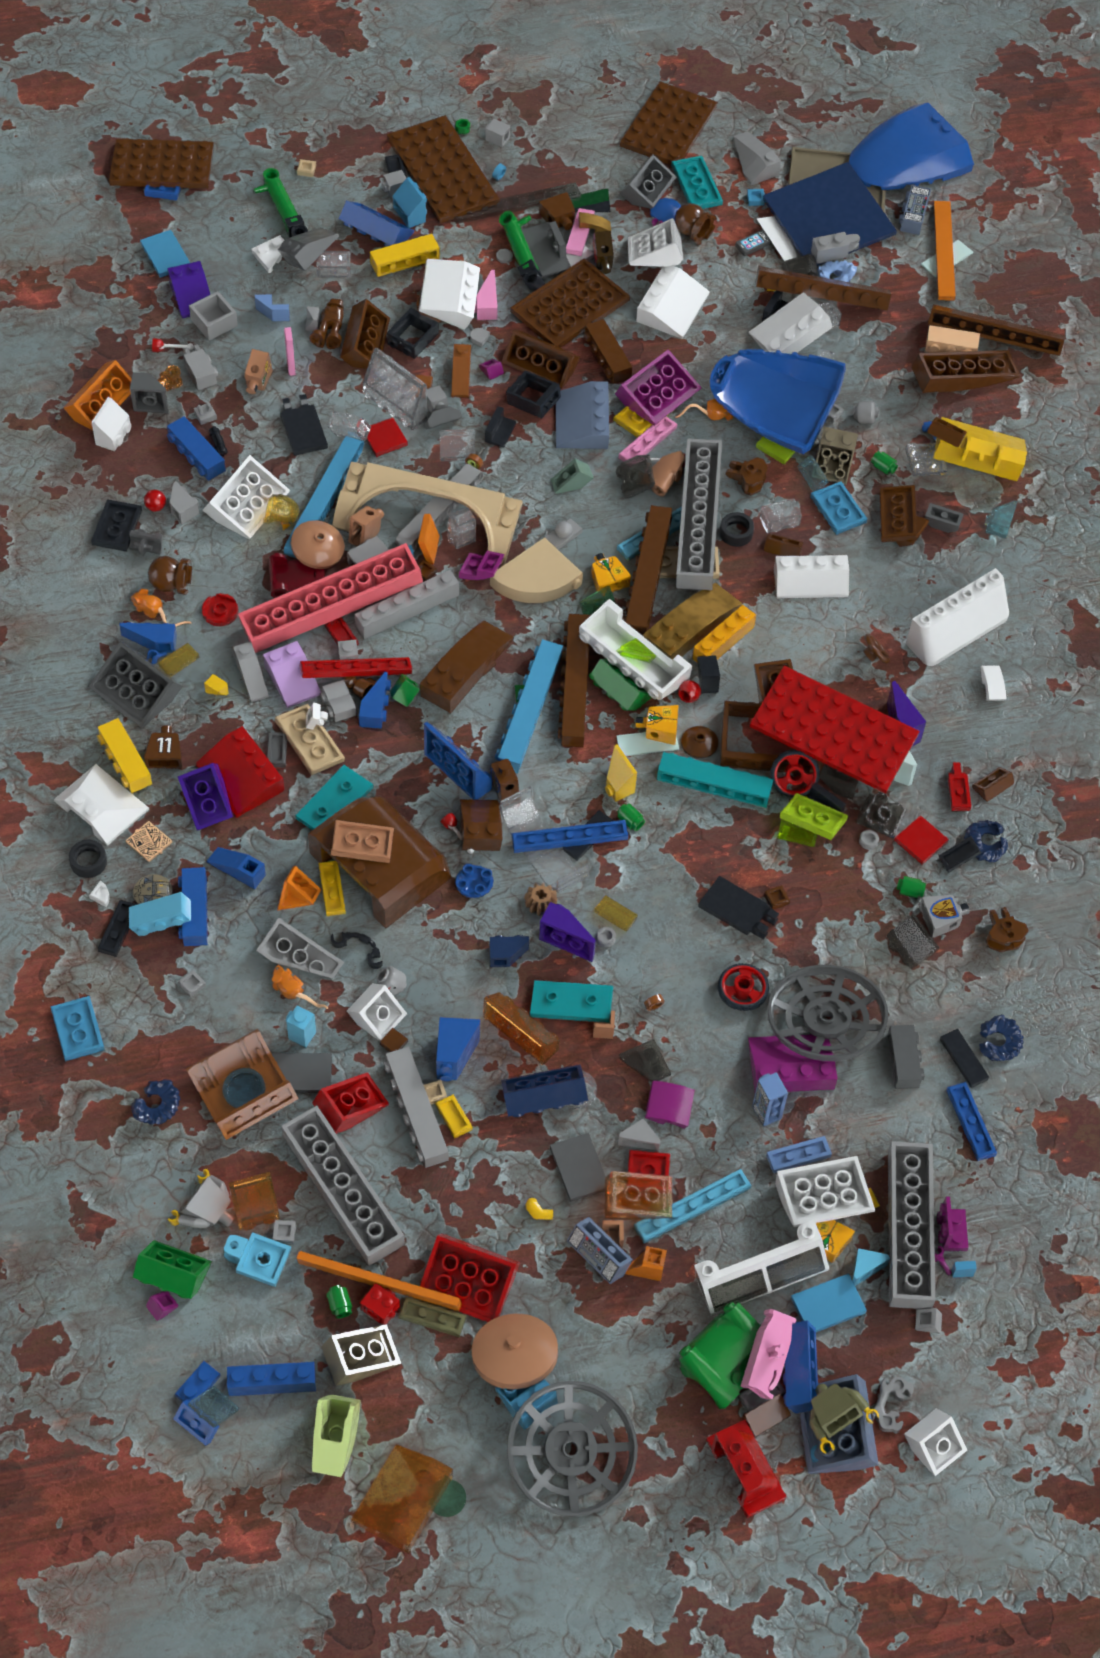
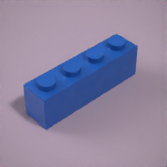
[167,416,226,481]
[178,867,208,946]
[783,1320,818,1413]
[227,1362,316,1396]

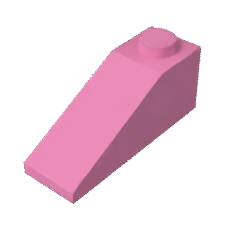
[474,270,497,320]

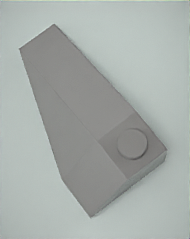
[733,131,781,185]
[256,918,344,979]

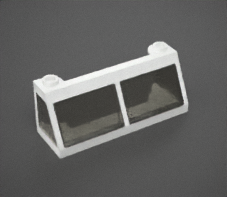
[694,1219,829,1316]

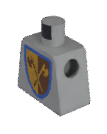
[919,895,969,938]

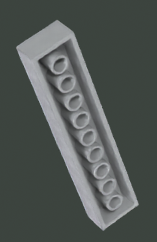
[676,439,722,590]

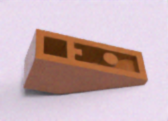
[451,344,471,398]

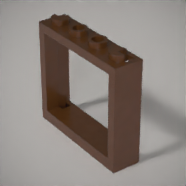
[720,700,795,773]

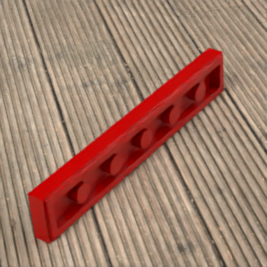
[299,657,413,678]

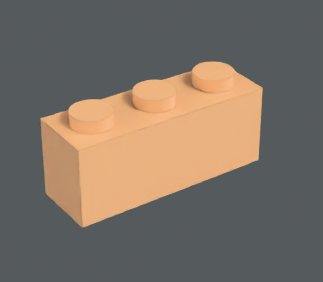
[925,325,980,353]

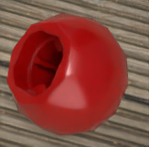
[144,489,166,512]
[678,680,701,703]

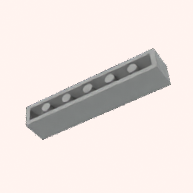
[355,570,459,640]
[383,1047,449,1168]

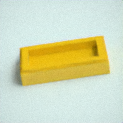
[435,1094,473,1139]

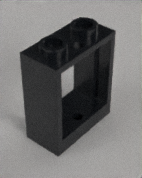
[387,308,439,359]
[506,370,561,419]

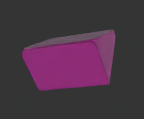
[478,358,504,380]
[146,1291,179,1321]

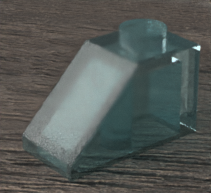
[984,500,1018,538]

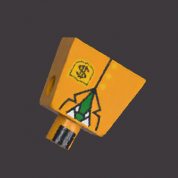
[591,553,631,597]
[636,705,679,745]
[816,1220,855,1263]

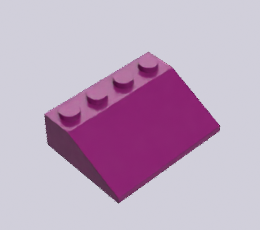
[615,350,702,425]
[748,1034,838,1094]

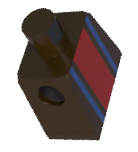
[592,231,614,274]

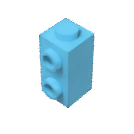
[286,1005,316,1048]

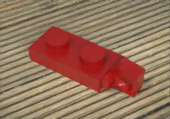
[948,762,971,811]

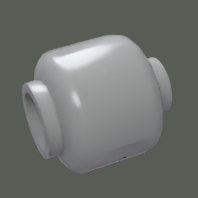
[854,401,879,424]
[377,966,407,995]

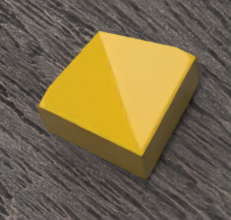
[204,674,229,696]

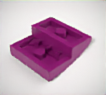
[459,551,504,580]
[645,1081,695,1129]

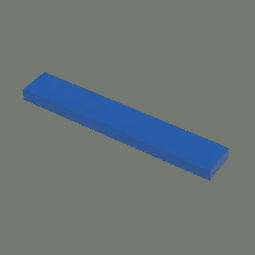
[511,820,628,853]

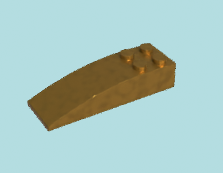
[643,583,742,660]

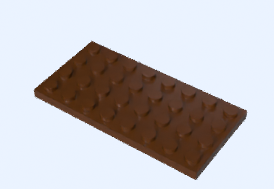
[387,115,500,223]

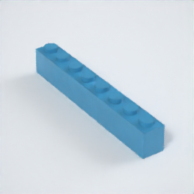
[495,639,563,774]

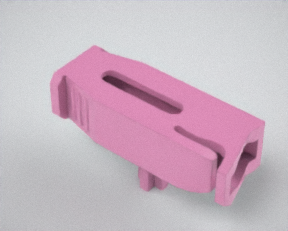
[741,1309,796,1400]

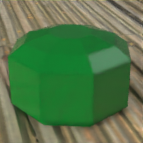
[455,119,471,135]

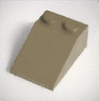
[321,1324,401,1386]

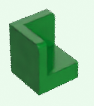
[390,674,420,707]

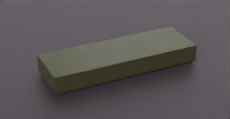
[399,1297,466,1338]

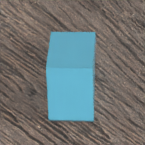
[852,1248,890,1286]

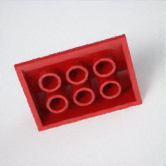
[196,726,285,818]
[420,1233,520,1322]

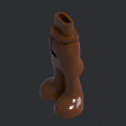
[309,298,344,349]

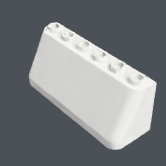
[906,568,1009,666]
[579,599,692,700]

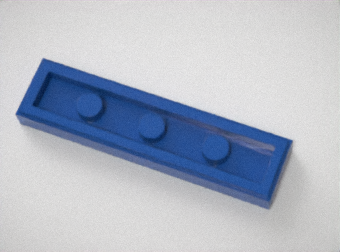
[946,1082,997,1161]

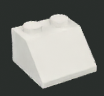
[92,397,131,451]
[347,983,407,1041]
[904,1408,967,1476]

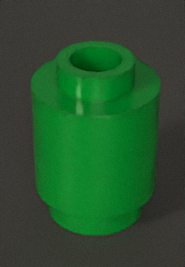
[871,451,898,475]
[617,804,645,831]
[897,876,926,898]
[326,1285,352,1319]

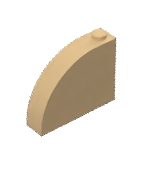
[490,538,583,603]

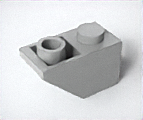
[170,481,199,524]

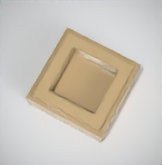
[297,159,316,177]
[424,1080,447,1105]

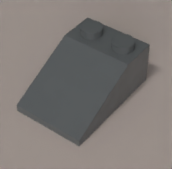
[277,227,339,271]

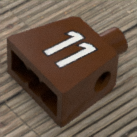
[144,725,183,769]

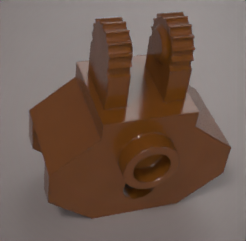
[725,457,768,496]
[986,907,1029,952]

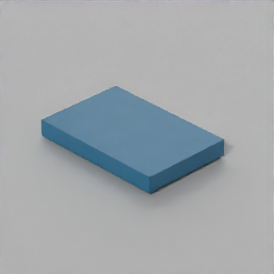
[140,230,190,278]
[810,481,867,535]
[51,996,105,1061]
[791,1273,867,1332]

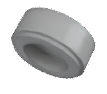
[859,830,879,850]
[596,927,616,947]

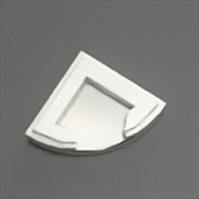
[89,881,110,907]

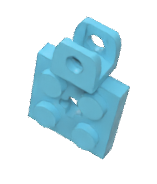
[224,1232,291,1287]

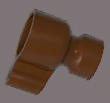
[344,676,377,699]

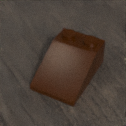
[754,659,793,707]
[460,799,503,851]

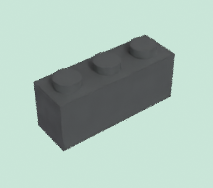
[887,1025,925,1089]

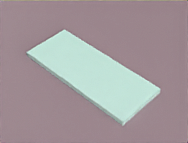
[921,240,973,277]
[617,732,679,756]

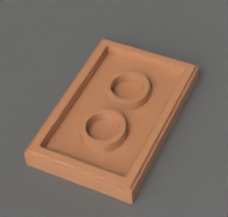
[331,820,394,863]

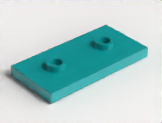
[671,155,723,209]
[295,765,374,830]
[530,980,614,1023]

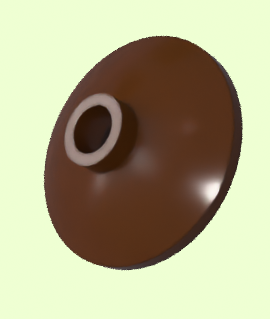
[681,726,718,758]

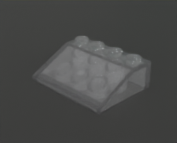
[363,348,427,431]

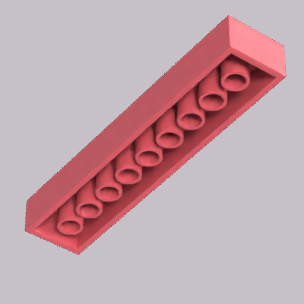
[238,543,423,653]

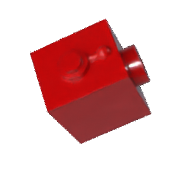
[360,1283,400,1325]

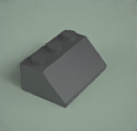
[620,154,676,209]

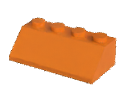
[63,360,132,431]

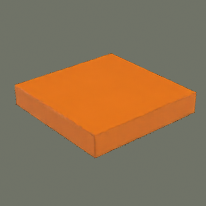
[418,514,440,565]

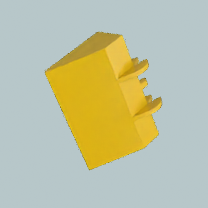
[933,417,1027,481]

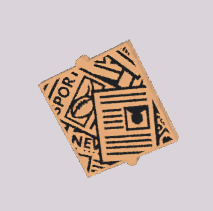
[126,821,172,862]

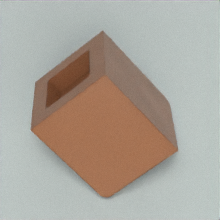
[593,1011,615,1039]
[601,1220,624,1249]

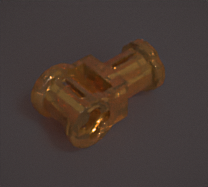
[157,365,182,391]

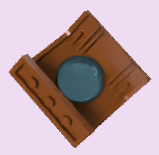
[186,1029,299,1140]

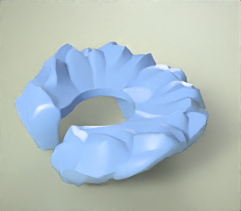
[817,260,857,282]

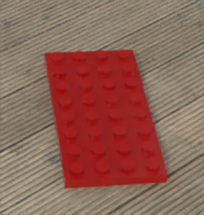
[750,665,920,794]

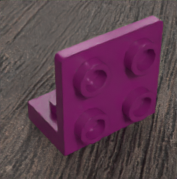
[936,1196,969,1251]

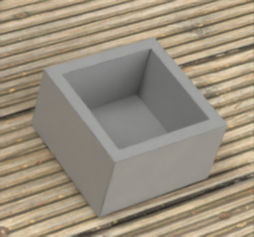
[189,291,238,341]

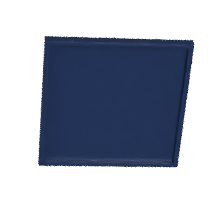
[763,162,897,269]

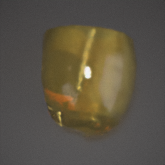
[263,494,299,531]

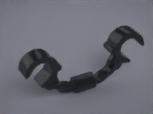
[331,932,383,969]

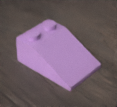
[263,641,321,708]

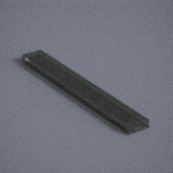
[454,182,581,224]

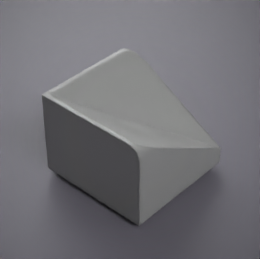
[305,306,320,331]

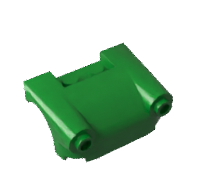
[679,1301,761,1409]

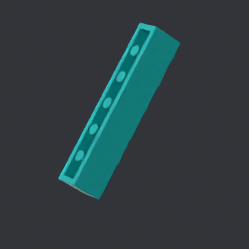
[657,752,774,808]

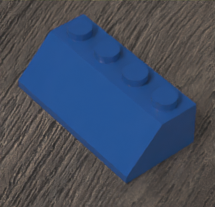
[339,200,415,246]

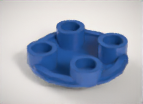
[650,198,681,222]
[455,864,494,898]

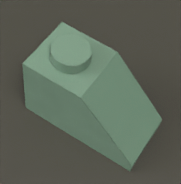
[550,459,594,494]

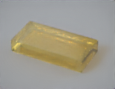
[158,643,200,677]
[594,895,638,932]

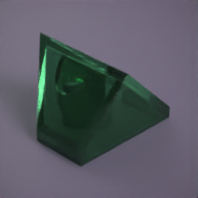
[579,586,616,615]

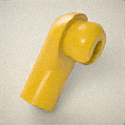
[525,1198,553,1220]

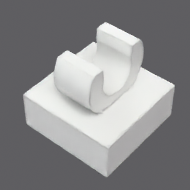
[306,703,328,730]

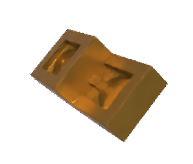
[578,212,611,232]

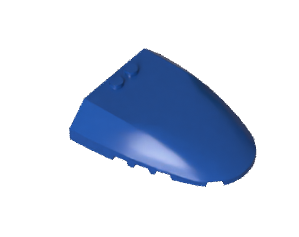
[849,102,974,190]
[710,349,846,454]

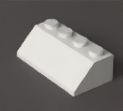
[774,555,849,598]

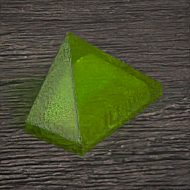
[616,638,656,663]
[777,819,817,847]

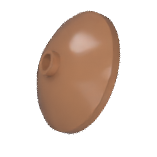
[291,520,345,569]

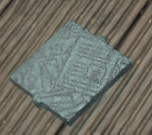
[188,1386,239,1428]

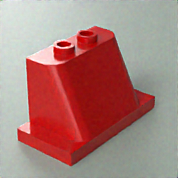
[706,1420,787,1518]

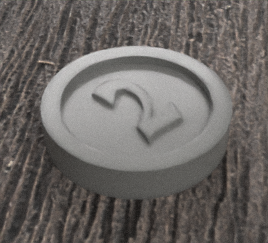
[496,249,513,263]

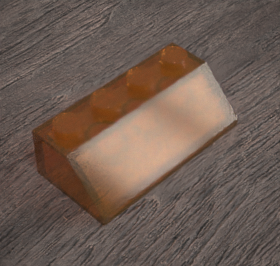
[483,992,560,1065]

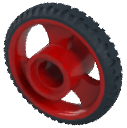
[770,749,820,797]
[718,963,769,1011]

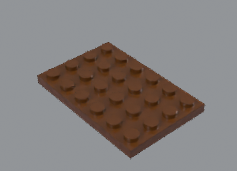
[620,81,718,165]
[109,138,214,189]
[510,258,630,348]

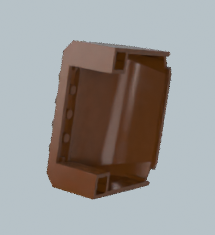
[308,796,452,929]

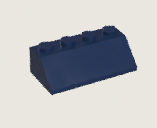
[501,1064,589,1117]

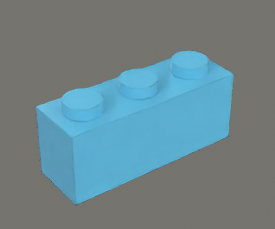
[129,892,191,936]

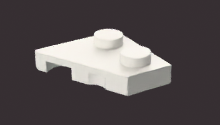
[252,235,285,273]

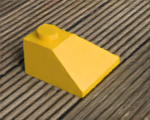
[605,744,637,802]

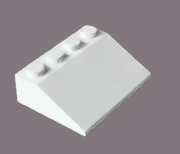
[628,218,683,267]
[419,259,480,330]
[636,265,710,339]
[749,292,832,354]
[203,455,290,539]
[775,1156,875,1227]

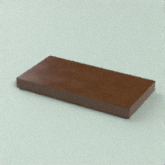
[880,485,917,542]

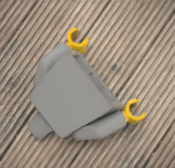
[168,1169,235,1228]

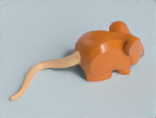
[675,399,733,421]
[130,588,191,627]
[272,965,328,1009]

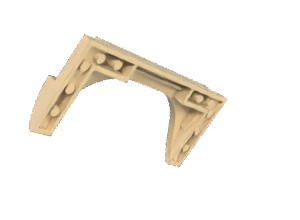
[332,462,523,567]

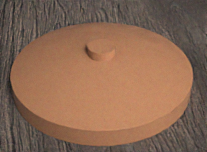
[472,1314,558,1389]

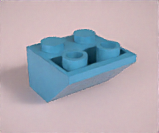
[393,177,427,228]
[495,1379,558,1430]

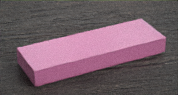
[284,327,296,376]

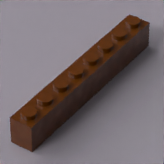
[755,266,892,311]
[928,304,1065,356]
[623,505,672,636]
[558,614,591,747]

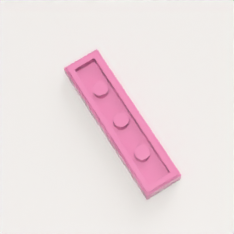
[566,208,595,256]
[618,416,677,467]

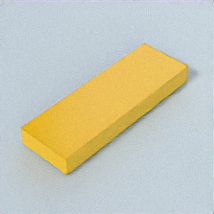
[318,861,346,916]

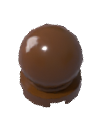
[674,203,717,245]
[148,556,192,595]

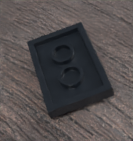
[91,499,142,552]

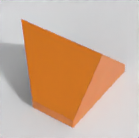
[278,866,322,910]
[625,1246,667,1281]

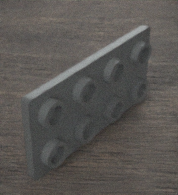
[522,221,571,278]

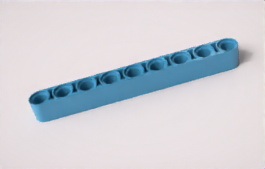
[284,436,364,558]

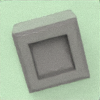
[915,1308,942,1333]

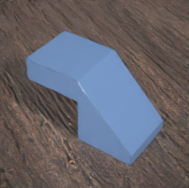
[255,294,290,321]

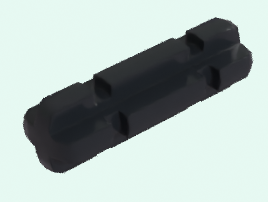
[209,426,228,457]

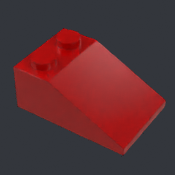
[312,1072,389,1134]

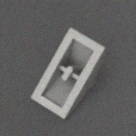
[618,1118,660,1152]

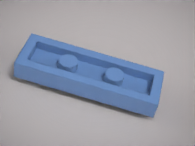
[766,1136,832,1173]

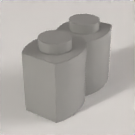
[320,680,356,722]

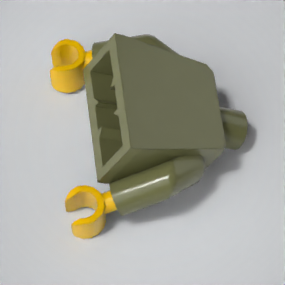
[809,1384,879,1454]

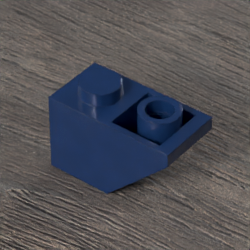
[489,935,529,967]

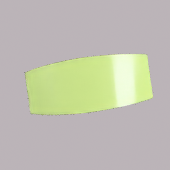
[312,1395,361,1477]

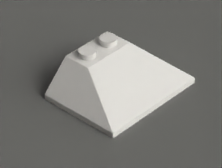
[54,764,149,846]

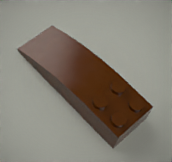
[911,350,1020,393]
[420,621,514,714]

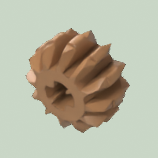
[524,882,558,916]

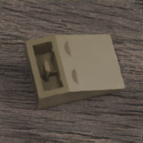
[812,427,858,485]

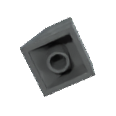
[130,372,169,414]

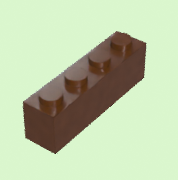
[583,319,632,384]

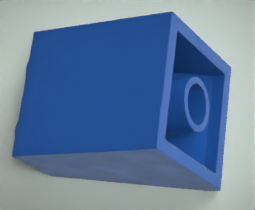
[436,1017,480,1081]

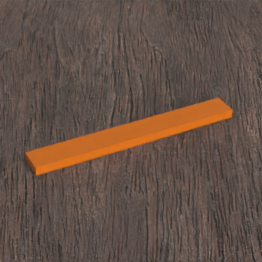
[934,201,956,301]
[296,1251,461,1311]

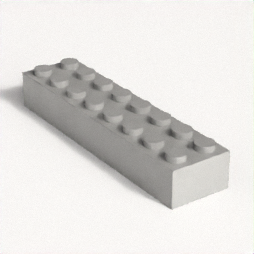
[281,1106,405,1266]
[888,1141,935,1309]

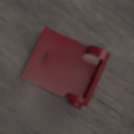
[269,553,325,598]

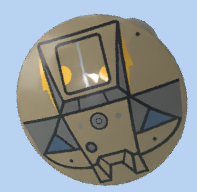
[133,874,173,904]

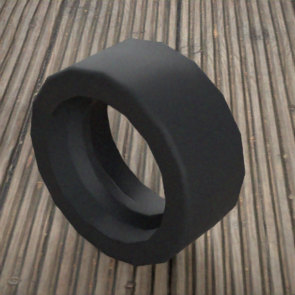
[720,512,754,547]
[69,839,107,878]

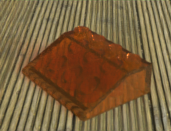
[351,1444,453,1554]

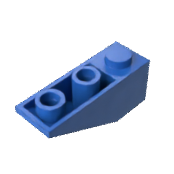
[119,622,177,653]
[359,672,391,729]
[207,847,266,889]

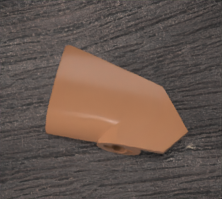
[637,451,686,497]

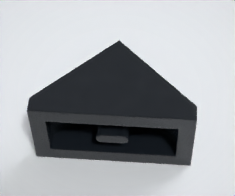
[697,655,720,694]

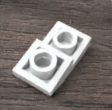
[981,666,1007,701]

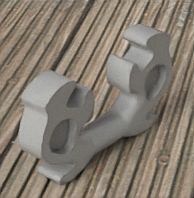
[871,1377,914,1434]

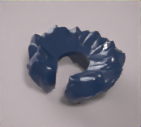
[964,820,1008,863]
[979,1014,1024,1061]
[131,1079,181,1125]

